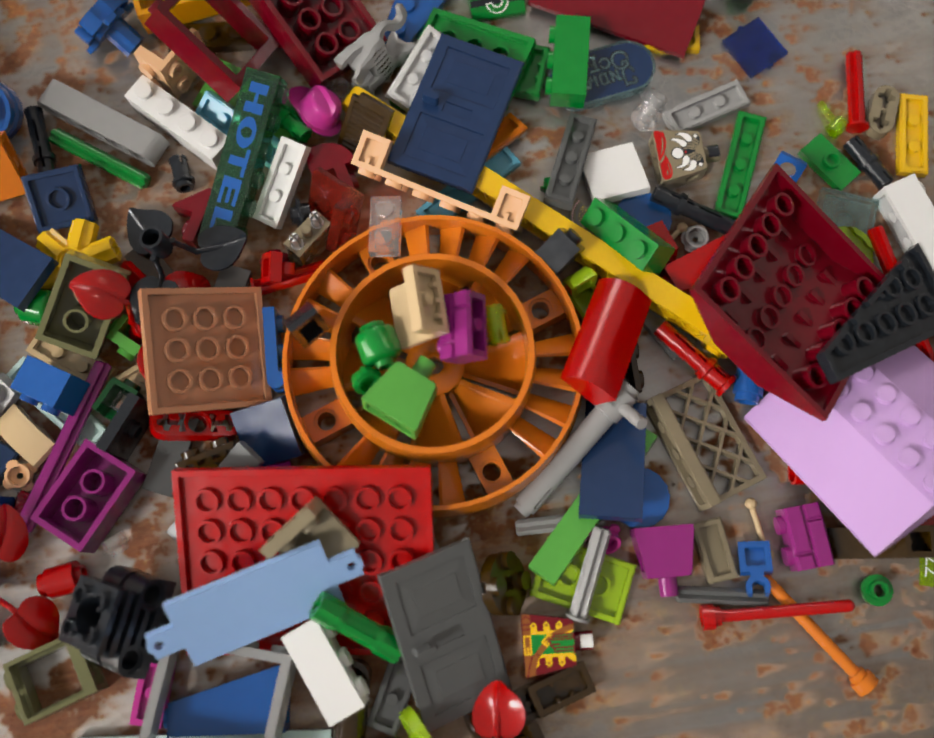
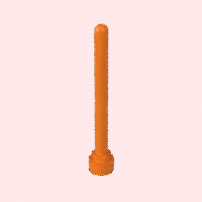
[764,575,879,697]

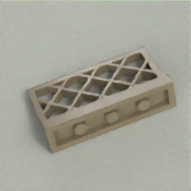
[645,377,767,512]

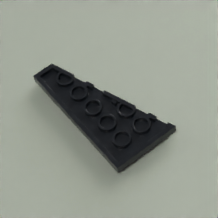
[815,243,934,385]

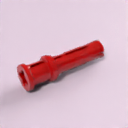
[653,320,737,397]

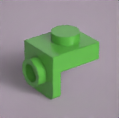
[106,314,141,362]

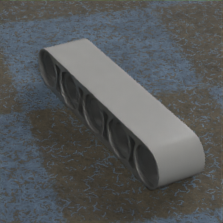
[37,79,170,167]

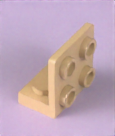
[389,264,449,350]

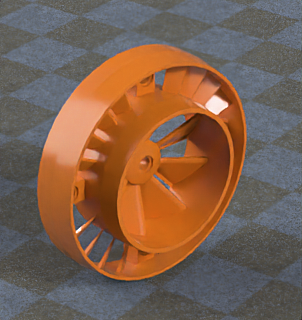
[282,215,583,519]

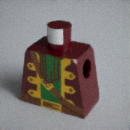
[520,613,594,677]

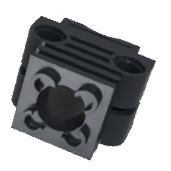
[58,565,176,679]

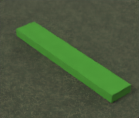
[528,429,658,587]

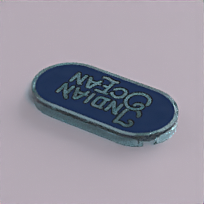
[547,41,656,112]

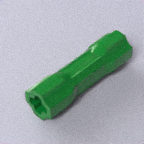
[309,591,401,664]

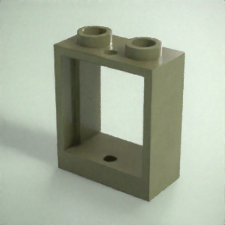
[2,638,109,726]

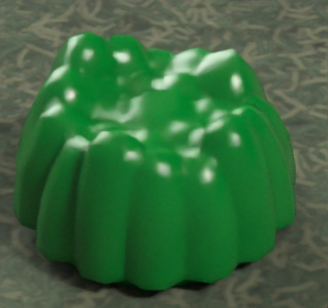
[352,366,382,395]

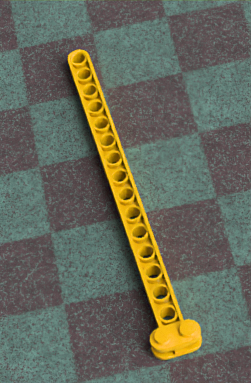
[341,86,727,360]

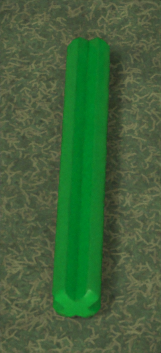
[49,128,151,189]

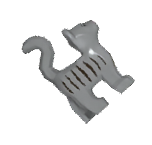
[334,3,416,95]

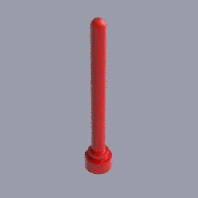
[699,599,855,631]

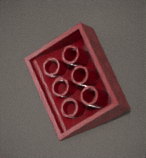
[248,0,388,88]

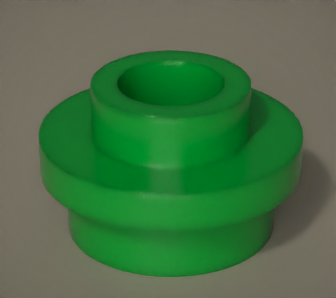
[860,574,893,606]

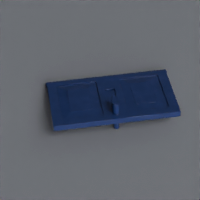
[387,33,524,194]

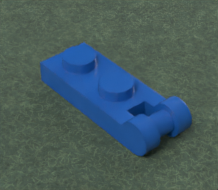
[262,306,286,394]

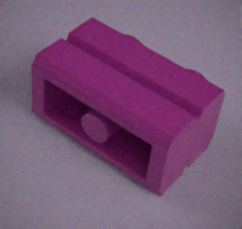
[437,290,487,364]
[773,502,835,571]

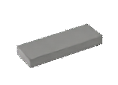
[661,79,751,131]

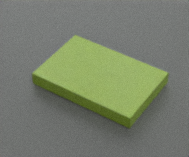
[529,536,637,625]

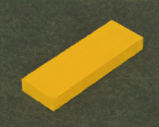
[896,93,928,178]

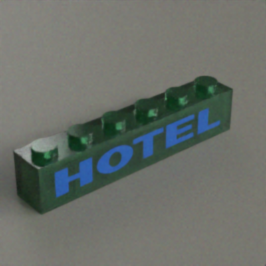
[198,67,289,238]

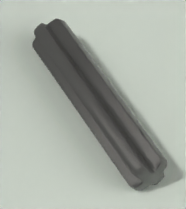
[675,585,769,606]

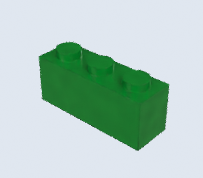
[545,14,591,108]
[580,197,676,274]

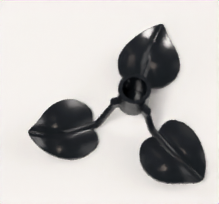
[127,208,248,325]

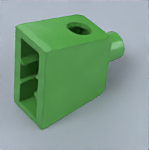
[361,356,437,440]

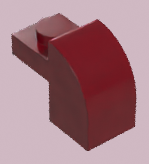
[306,143,360,204]

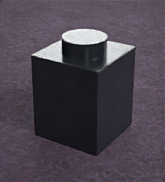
[535,228,585,275]

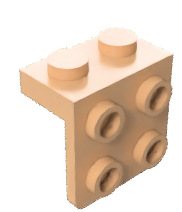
[133,28,204,100]

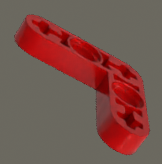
[149,410,237,441]

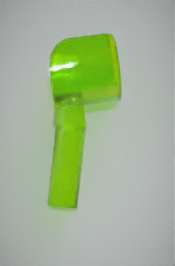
[817,101,846,139]

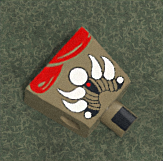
[648,130,720,190]

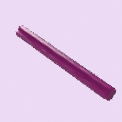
[20,361,112,533]

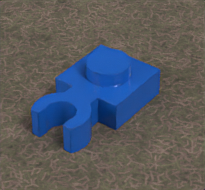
[737,541,773,597]

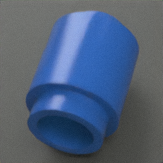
[732,366,764,405]

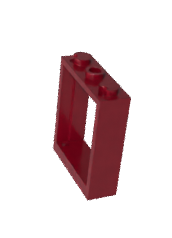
[144,0,280,103]

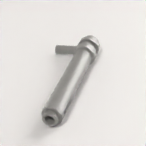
[514,380,648,518]

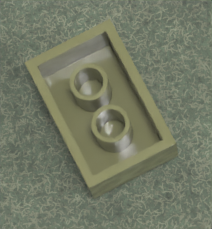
[35,249,132,360]

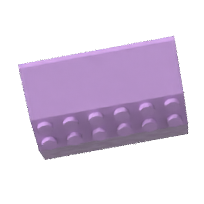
[744,345,934,557]

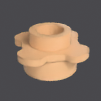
[2,460,38,492]

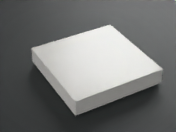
[582,142,651,202]

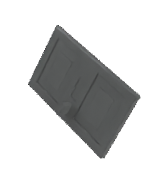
[377,537,512,733]

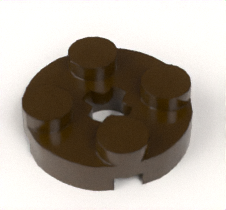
[480,551,532,616]

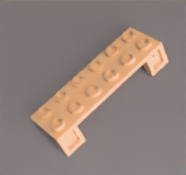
[351,129,531,236]

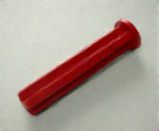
[845,50,870,134]
[249,259,326,295]

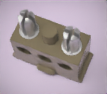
[283,210,338,267]

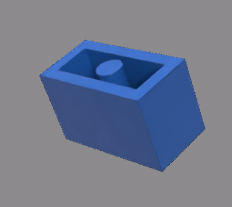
[10,355,90,417]

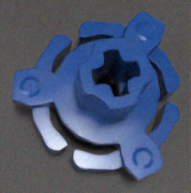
[74,0,144,57]

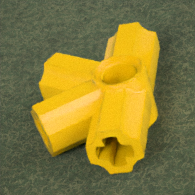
[35,218,123,290]

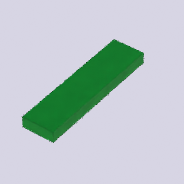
[713,110,767,220]

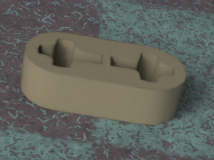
[865,85,900,140]

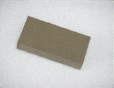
[693,516,739,585]

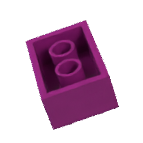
[30,439,147,553]

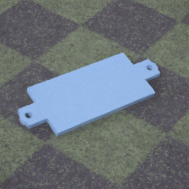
[145,539,364,666]

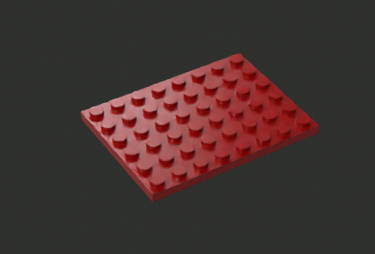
[171,464,435,655]

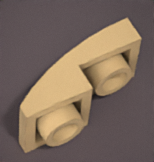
[0,404,55,468]

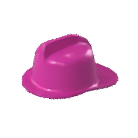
[287,85,342,137]

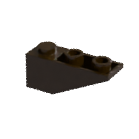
[827,525,934,559]

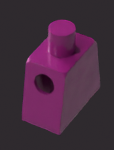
[629,524,694,597]

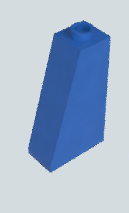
[163,665,290,738]

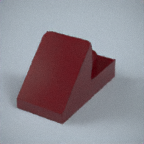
[172,188,221,248]

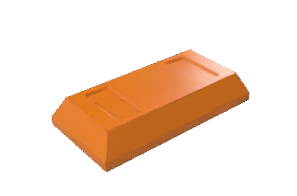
[486,112,528,162]

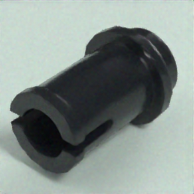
[168,154,196,193]

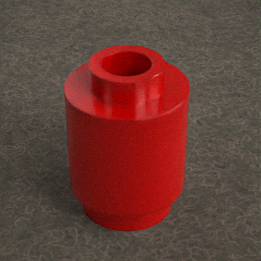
[36,560,89,599]

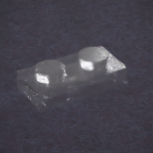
[368,196,402,257]

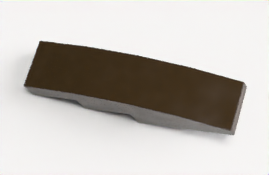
[463,661,596,738]

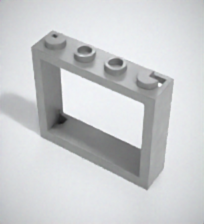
[139,642,297,738]

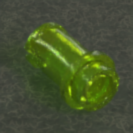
[486,304,511,346]

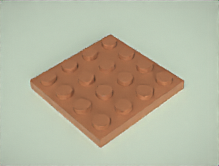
[137,287,272,416]

